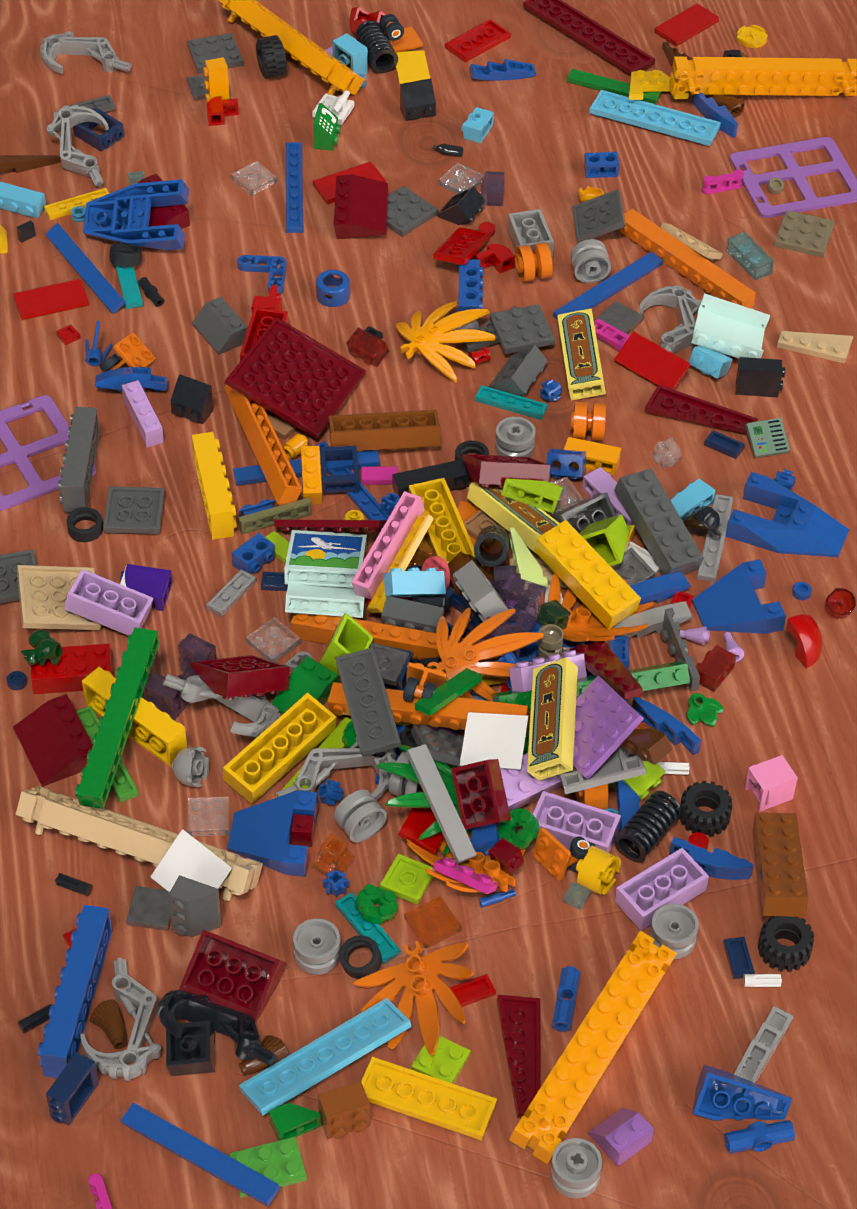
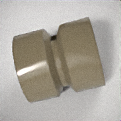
[537,624,564,659]

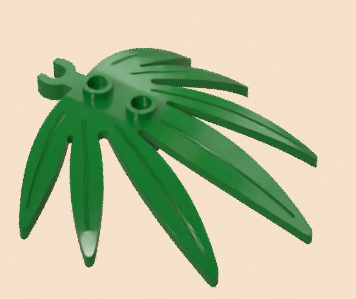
[376,745,471,855]

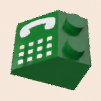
[313,103,341,151]

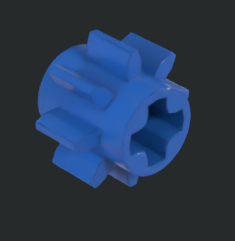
[540,379,562,402]
[774,469,796,490]
[381,493,400,515]
[318,779,344,806]
[323,870,349,897]

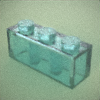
[726,232,774,281]

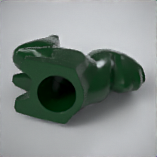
[21,630,62,666]

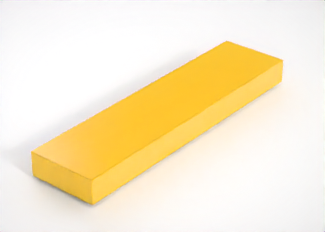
[44,188,109,220]

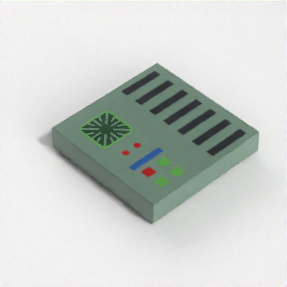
[746,418,790,459]

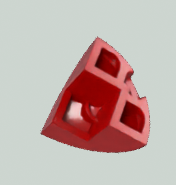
[350,7,387,33]
[786,614,822,669]

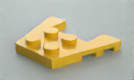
[628,70,689,100]

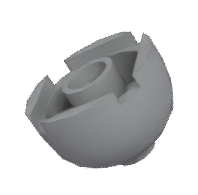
[172,746,209,787]

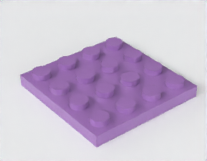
[573,676,644,779]

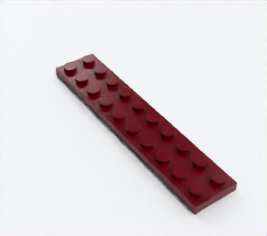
[523,0,655,75]

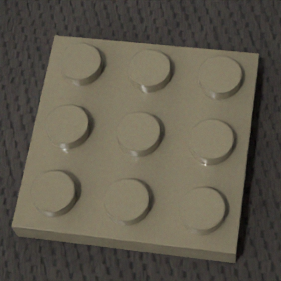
[774,210,835,258]

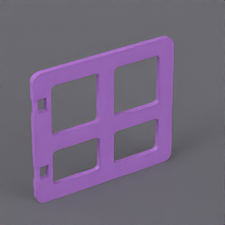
[730,137,857,218]
[0,395,96,511]

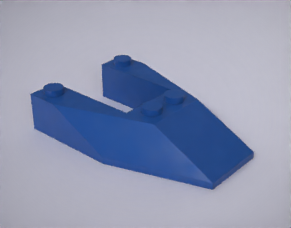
[83,179,189,250]
[725,472,849,557]

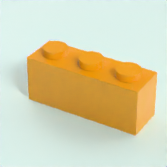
[203,57,230,103]
[564,437,621,476]
[301,446,322,505]

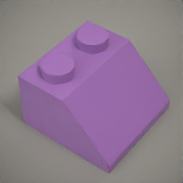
[588,1108,654,1166]

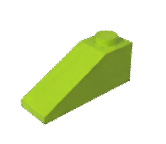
[501,478,563,514]

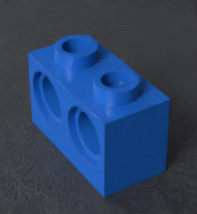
[584,152,619,178]
[546,448,586,479]
[231,533,275,575]

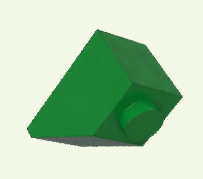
[268,1103,321,1141]

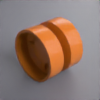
[515,242,553,282]
[571,402,606,441]

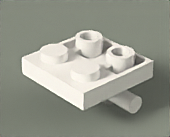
[312,90,355,125]

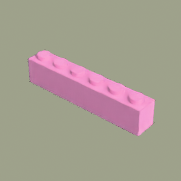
[351,491,425,600]

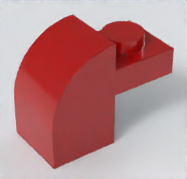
[207,96,239,126]
[475,244,515,274]
[251,285,282,312]

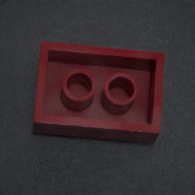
[451,759,511,830]

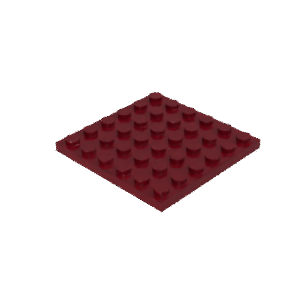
[224,317,366,439]

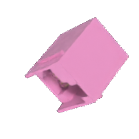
[745,755,798,812]

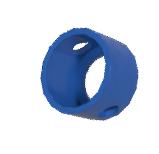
[316,270,350,307]

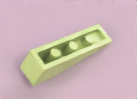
[509,527,548,598]

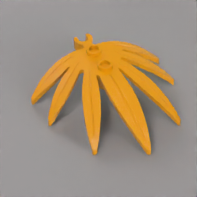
[396,301,496,383]

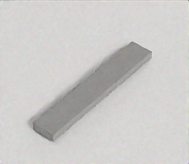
[697,494,734,582]
[406,744,477,864]

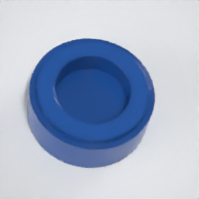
[792,582,812,600]

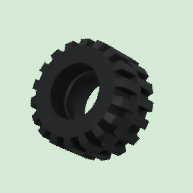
[256,35,287,78]
[680,781,733,837]
[758,916,814,972]

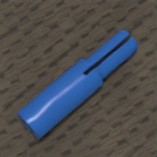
[479,889,516,908]

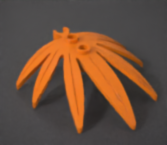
[539,572,654,642]
[428,608,544,701]
[407,819,526,892]
[353,941,474,1056]

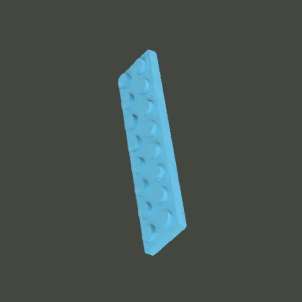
[590,90,721,146]
[239,998,412,1116]

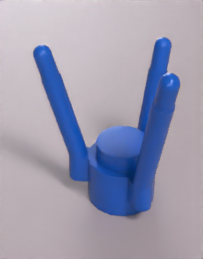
[85,321,113,366]

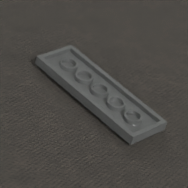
[335,647,401,757]

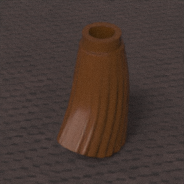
[709,95,745,117]
[90,999,127,1049]
[238,1035,289,1075]

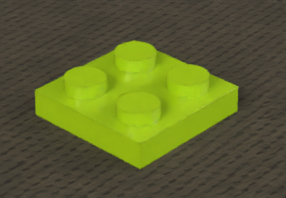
[380,853,436,905]
[411,1036,471,1084]

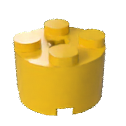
[576,845,621,895]

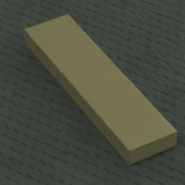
[238,498,312,534]

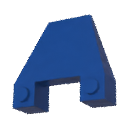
[692,559,786,634]
[227,791,319,877]

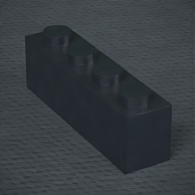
[392,459,469,498]

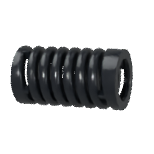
[355,20,398,73]
[474,525,510,567]
[614,790,682,863]

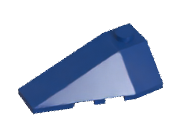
[693,1064,792,1120]

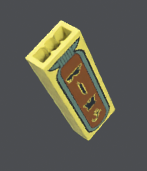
[557,308,606,401]
[467,482,560,555]
[527,657,578,781]

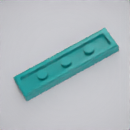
[115,265,143,309]
[475,385,548,420]
[335,892,401,965]

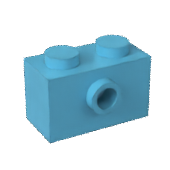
[462,107,494,143]
[689,346,733,379]

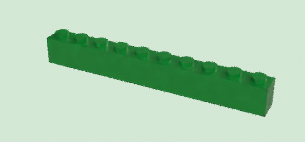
[75,627,160,809]
[492,661,690,711]

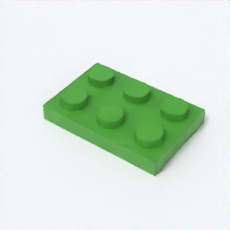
[229,1137,307,1198]

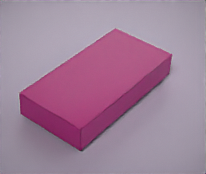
[361,466,398,485]

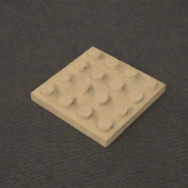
[17,565,101,630]

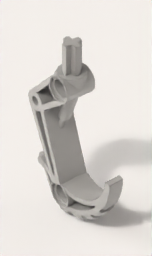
[40,31,132,74]
[47,105,109,188]
[638,285,701,354]
[163,674,282,737]
[276,737,396,800]
[80,958,162,1081]

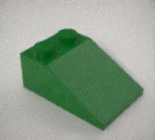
[271,656,339,714]

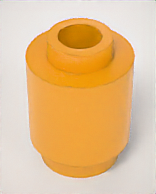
[283,434,308,460]

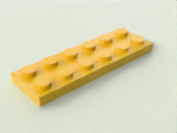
[361,1057,497,1141]

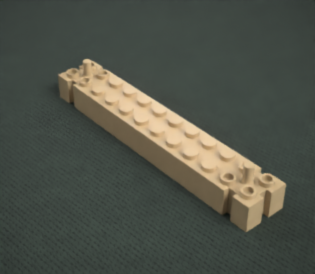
[16,786,263,901]

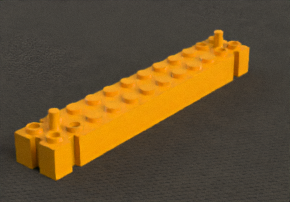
[218,0,365,95]
[669,57,857,96]
[509,931,677,1165]

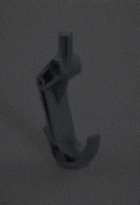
[157,990,277,1066]

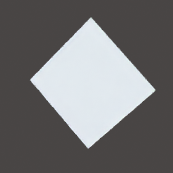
[460,712,528,769]
[151,829,232,892]

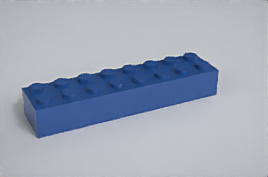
[38,905,113,1078]

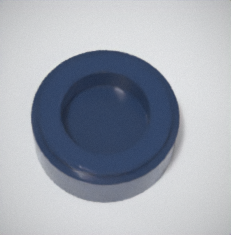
[6,671,27,691]

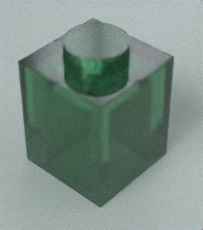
[537,600,570,629]

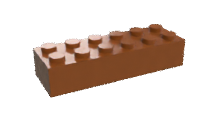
[329,410,441,452]
[753,812,808,917]

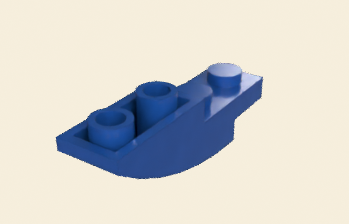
[95,367,168,392]
[669,837,754,880]

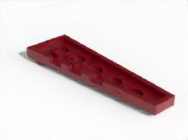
[644,385,758,434]
[274,519,387,532]
[569,641,643,700]
[497,994,541,1118]

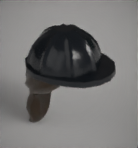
[683,506,722,537]

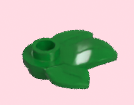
[686,693,724,727]

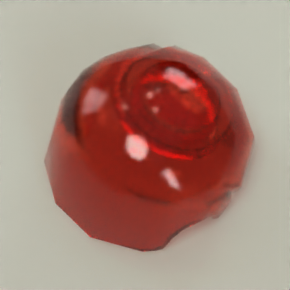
[825,588,856,619]

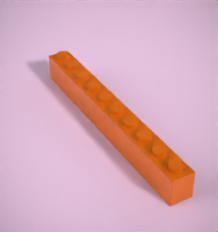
[618,208,756,308]
[224,371,302,505]
[291,613,483,663]
[327,682,530,731]

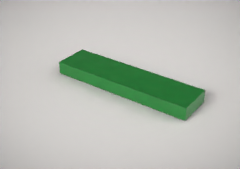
[414,668,482,716]

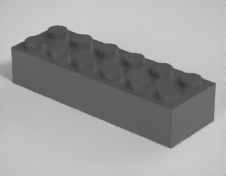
[58,407,100,512]
[614,468,704,575]

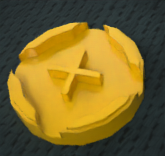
[736,25,768,48]

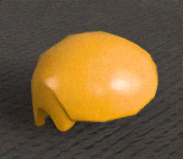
[578,186,604,203]

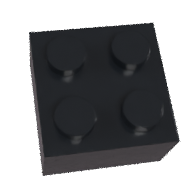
[166,1020,215,1076]

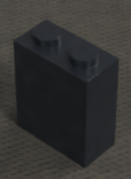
[735,357,785,398]

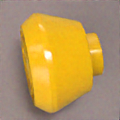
[343,510,366,534]

